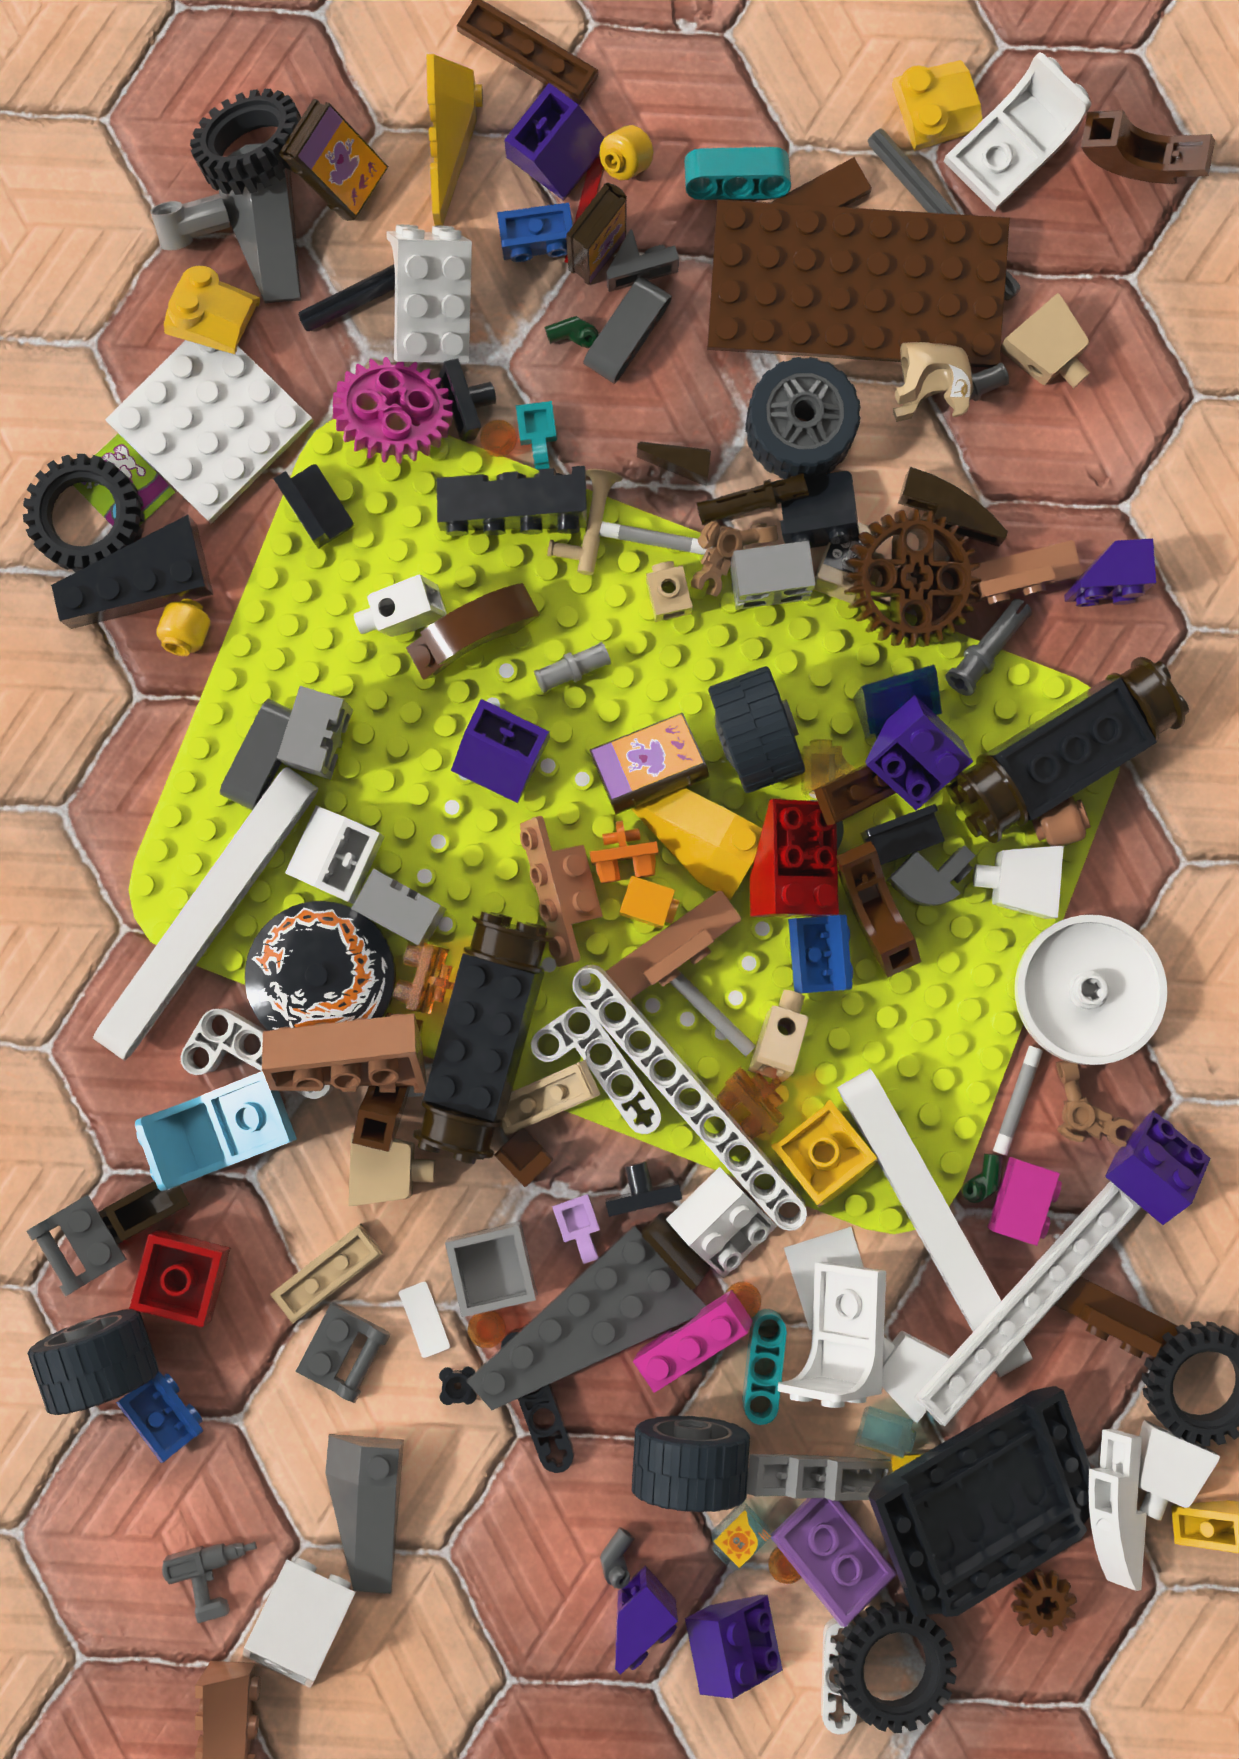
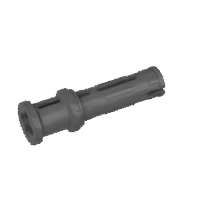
[945,599,1032,696]

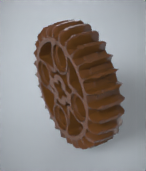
[843,509,981,648]

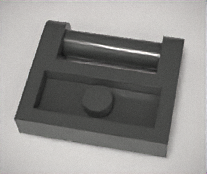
[26,1195,127,1297]
[295,1302,390,1403]

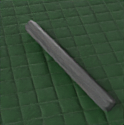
[868,128,1021,301]

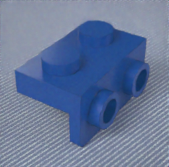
[497,202,573,262]
[788,914,854,993]
[116,1371,203,1463]

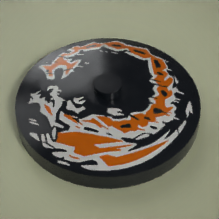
[245,901,396,1031]

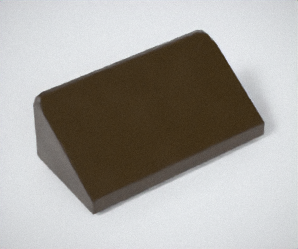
[642,1213,710,1290]

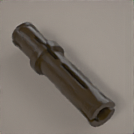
[697,473,809,526]

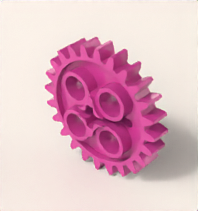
[332,357,453,463]

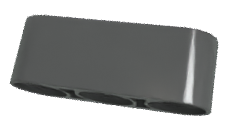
[583,276,672,384]
[220,699,292,810]

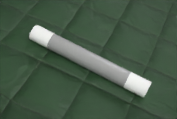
[600,521,707,555]
[993,1046,1043,1156]

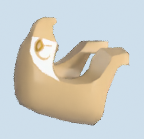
[893,342,973,422]

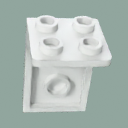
[943,52,1091,212]
[387,224,472,362]
[778,1262,886,1408]

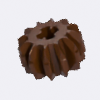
[1011,1568,1077,1638]

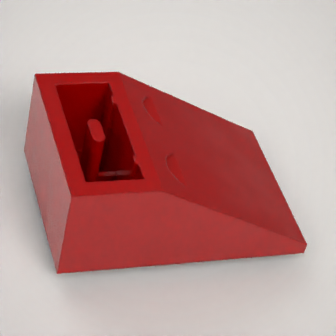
[750,799,839,917]

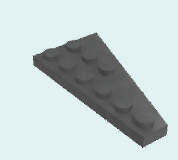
[466,1226,706,1410]

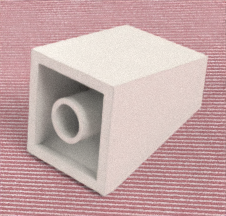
[242,1558,356,1688]

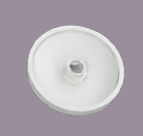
[1014,915,1167,1065]

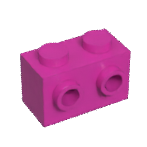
[987,1156,1062,1246]

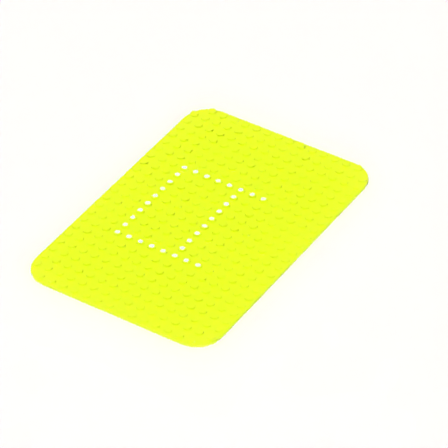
[128,419,1120,1234]

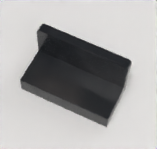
[273,464,354,549]
[860,804,945,865]

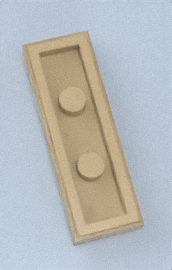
[501,1060,600,1136]
[270,1223,383,1324]

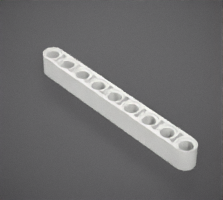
[93,767,318,1061]
[572,964,807,1231]
[837,1069,1033,1377]

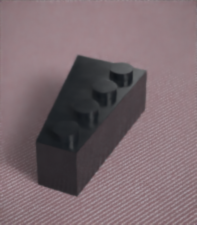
[437,466,587,536]
[51,515,213,629]

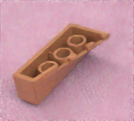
[262,1014,427,1093]
[195,1661,261,1759]

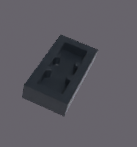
[438,358,496,442]
[606,1161,682,1217]

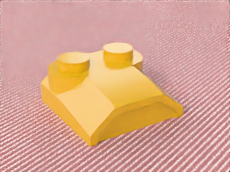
[892,60,983,151]
[164,266,260,354]
[771,1100,878,1207]

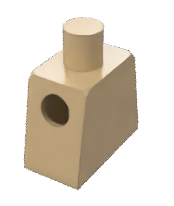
[1000,293,1090,389]
[748,990,809,1082]
[348,1132,435,1206]

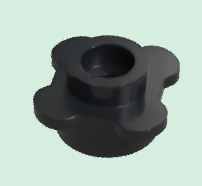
[439,1366,477,1405]

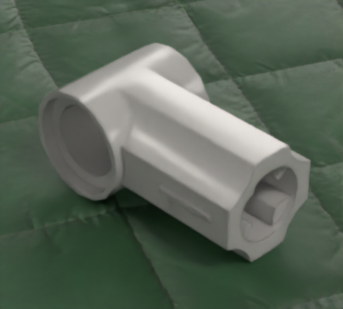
[151,194,230,250]

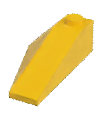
[426,54,483,226]

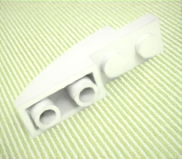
[1089,1429,1147,1591]

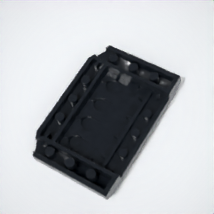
[868,1386,1091,1619]

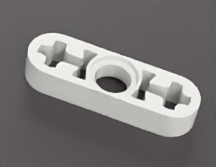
[821,1618,857,1735]

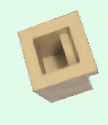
[646,561,693,622]

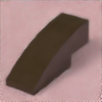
[898,467,1008,547]
[99,1181,190,1244]

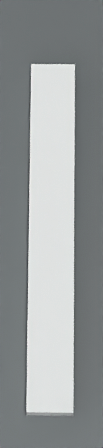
[915,1181,1142,1426]

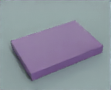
[770,1498,897,1627]

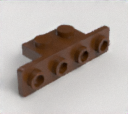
[1054,1276,1178,1358]

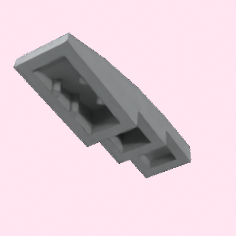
[747,1454,892,1501]

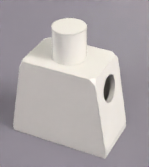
[354,574,447,637]
[973,846,1064,919]
[882,1331,951,1423]
[1138,1420,1220,1521]

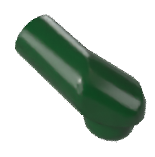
[544,316,598,348]
[962,1153,1003,1203]

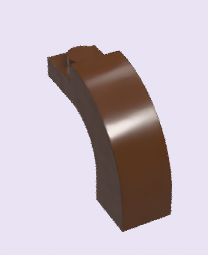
[1081,110,1215,184]
[406,583,540,680]
[836,841,921,978]
[352,1012,424,1152]

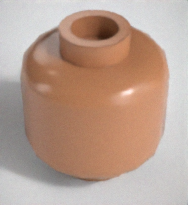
[1032,796,1091,846]

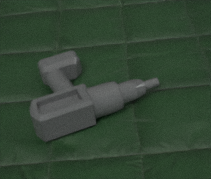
[162,1542,257,1623]

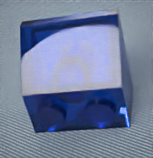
[853,665,942,739]

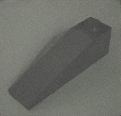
[219,143,301,303]
[325,1434,404,1594]

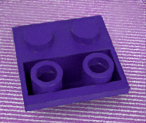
[504,83,604,201]
[1064,538,1156,607]
[865,695,973,810]
[451,699,550,803]
[1105,1110,1211,1225]
[615,1565,678,1675]
[685,1595,783,1699]

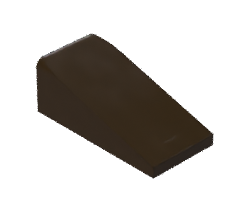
[637,442,711,486]

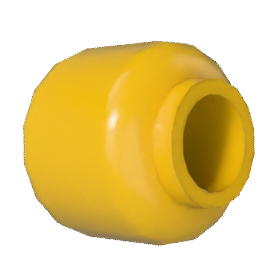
[599,125,654,181]
[156,599,211,656]

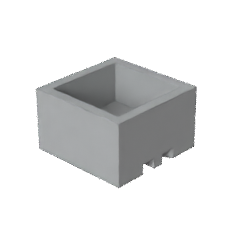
[730,541,815,610]
[277,686,353,780]
[351,868,447,948]
[445,1221,537,1317]

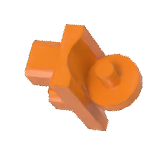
[590,820,658,884]

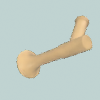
[547,469,623,575]

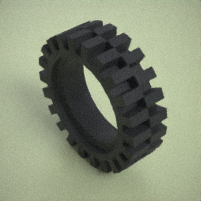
[190,89,302,195]
[23,454,145,572]
[1142,1321,1239,1446]
[833,1602,957,1733]

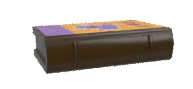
[279,99,389,221]
[566,183,627,285]
[589,712,709,815]

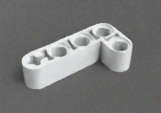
[531,1006,661,1134]
[181,1009,334,1099]

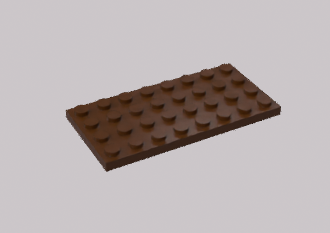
[707,200,1010,368]

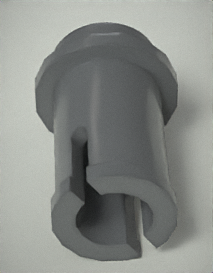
[970,363,1009,401]

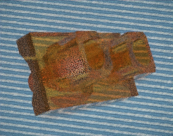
[393,943,455,1014]
[716,1066,785,1139]

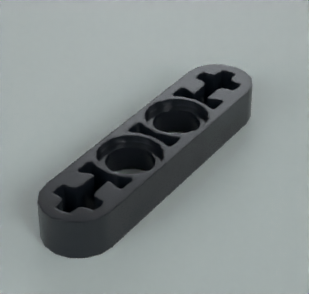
[501,1329,574,1473]

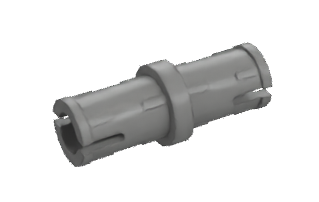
[534,642,611,693]

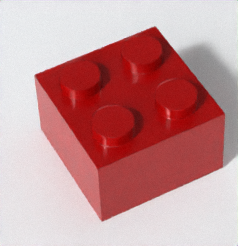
[129,1229,231,1328]

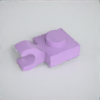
[552,1194,600,1264]

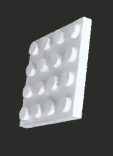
[105,340,314,524]

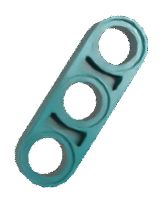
[684,147,791,200]
[742,1309,787,1425]

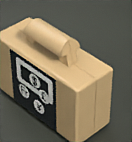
[814,522,885,603]

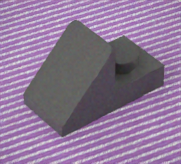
[607,229,679,292]

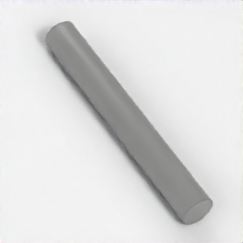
[670,971,756,1057]

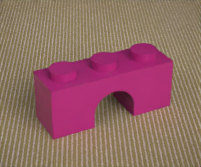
[633,1290,753,1393]

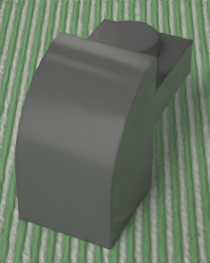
[886,845,976,906]

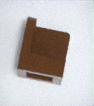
[494,1128,553,1187]

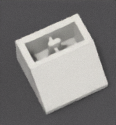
[285,805,385,904]
[666,1167,777,1278]

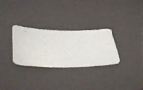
[399,1282,450,1358]

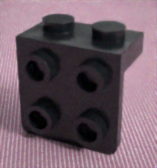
[780,471,860,548]

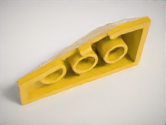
[631,787,762,900]

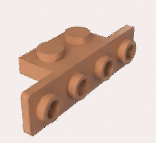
[937,540,1082,611]
[520,816,603,967]
[605,891,741,1005]

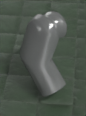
[600,1527,635,1589]

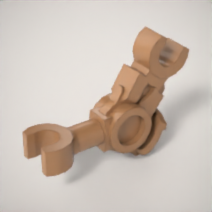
[691,521,778,597]
[1056,1060,1134,1147]

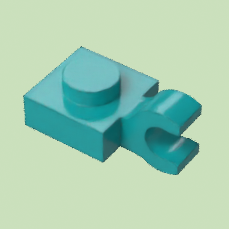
[516,401,557,470]

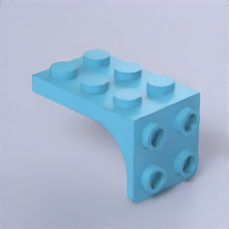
[135,1072,297,1191]

